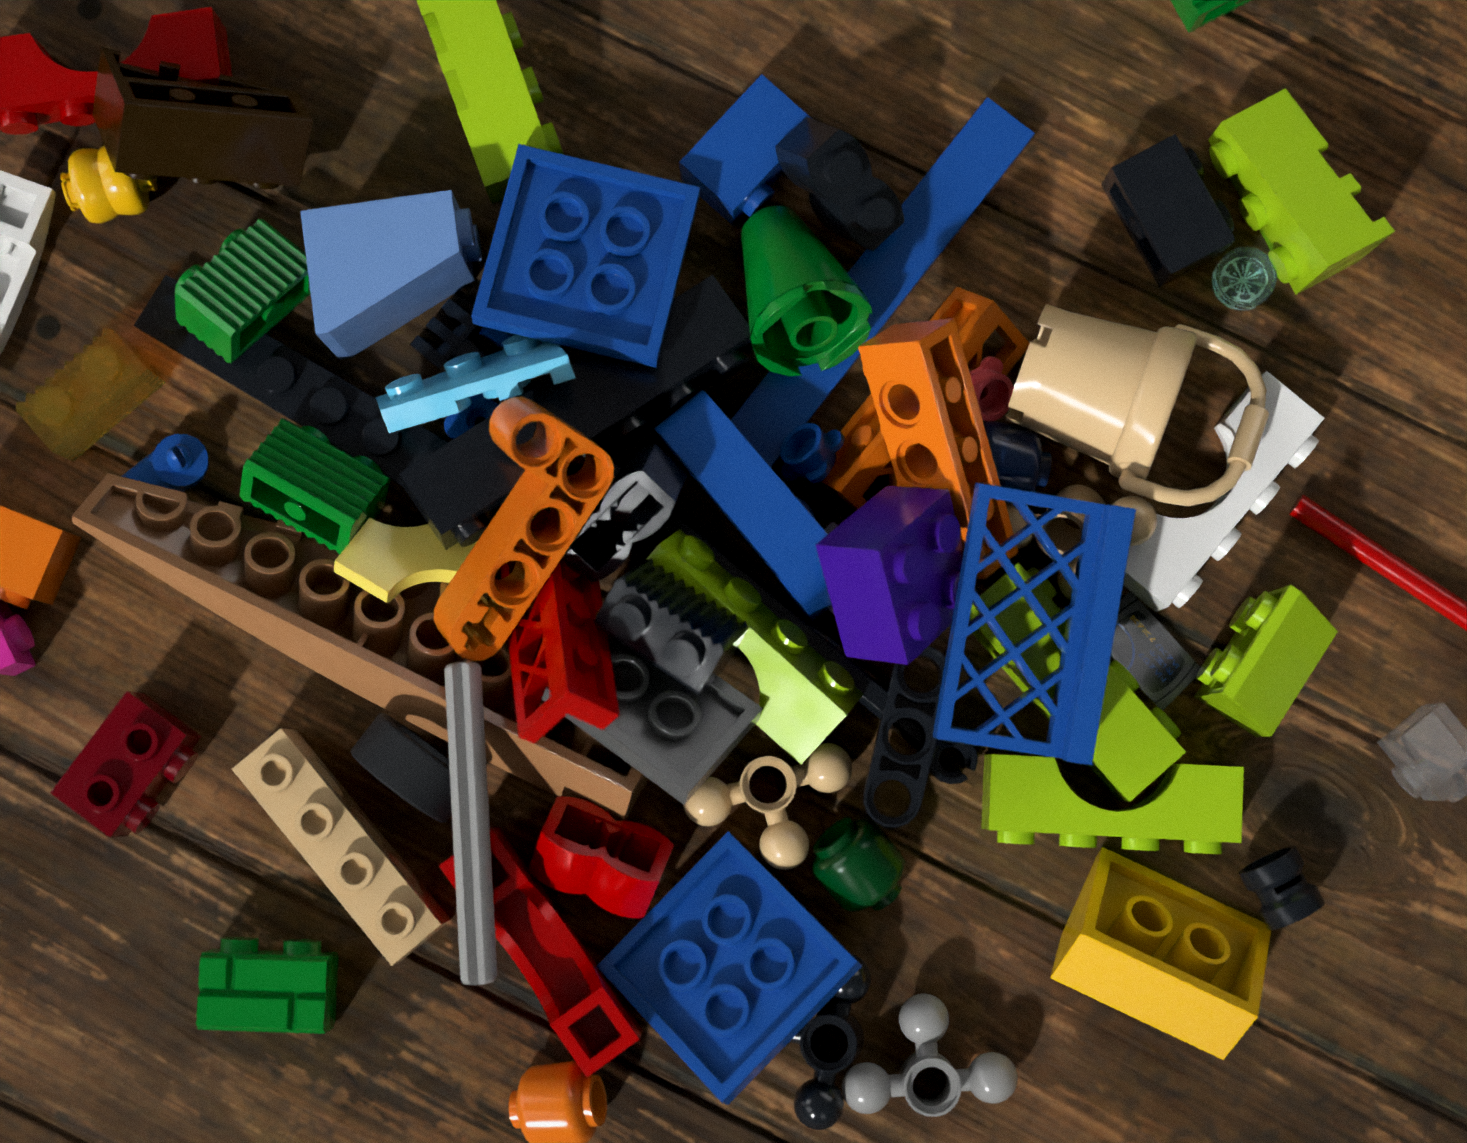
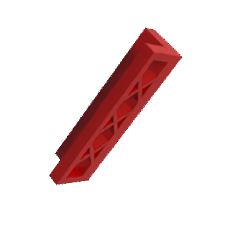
[500,510,620,744]

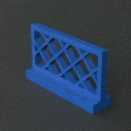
[932,483,1136,765]

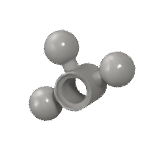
[842,993,1018,1117]

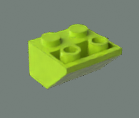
[1194,585,1338,738]

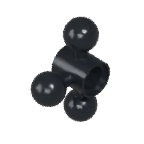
[783,954,871,1130]

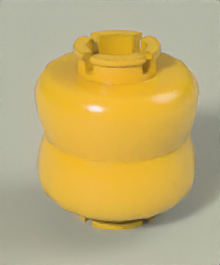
[60,145,158,224]

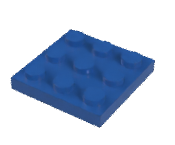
[471,144,700,368]
[596,831,862,1105]

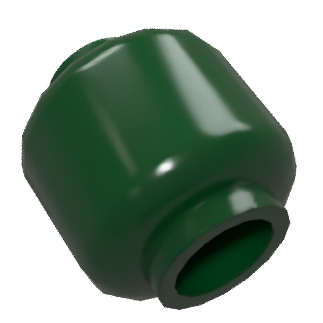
[812,817,905,912]

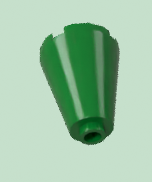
[741,206,873,376]

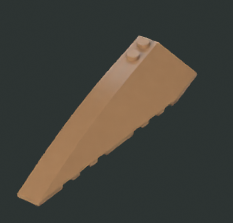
[72,473,649,821]

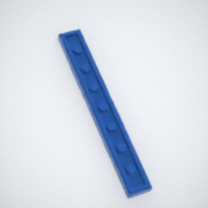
[690,97,1035,475]

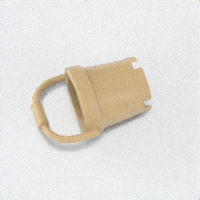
[1005,304,1269,506]

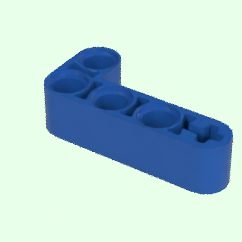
[654,389,832,622]

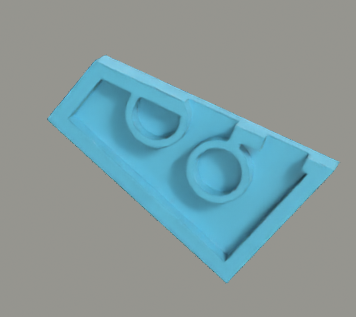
[376,335,575,433]

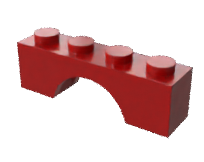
[0,7,232,135]
[439,826,643,1077]

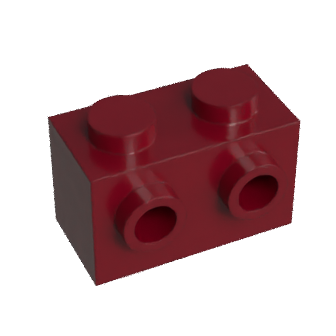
[50,691,202,838]

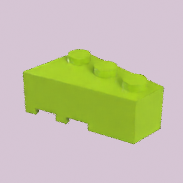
[416,0,564,203]
[1208,88,1395,295]

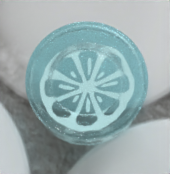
[1212,247,1277,311]

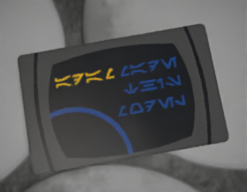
[1111,592,1201,711]

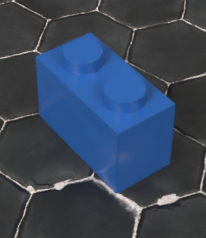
[679,74,812,226]

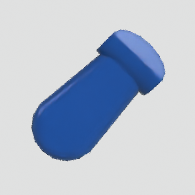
[122,434,209,492]

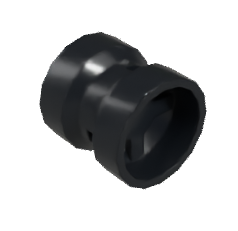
[1239,846,1325,930]

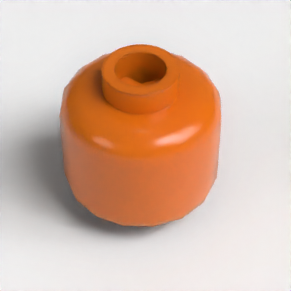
[508,1061,607,1143]

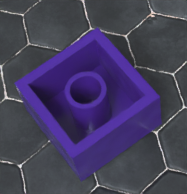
[816,486,973,665]

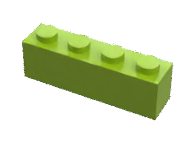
[969,563,1186,802]

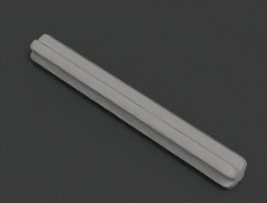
[444,662,497,985]

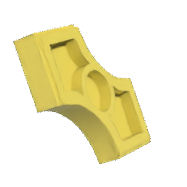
[334,517,477,603]

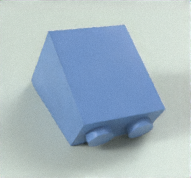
[300,190,482,359]

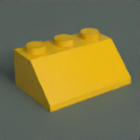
[1050,847,1271,1060]

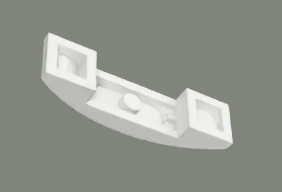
[0,170,56,355]

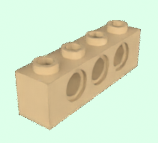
[232,728,451,966]

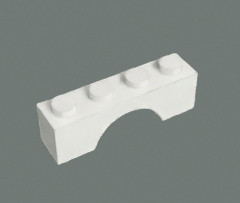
[1123,371,1325,612]

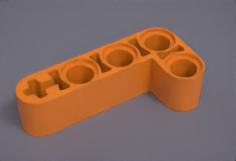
[434,397,614,661]

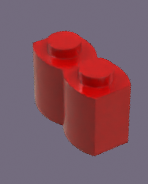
[528,796,674,918]

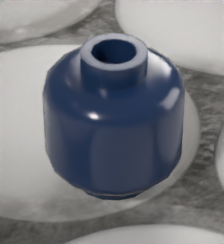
[983,421,1052,503]

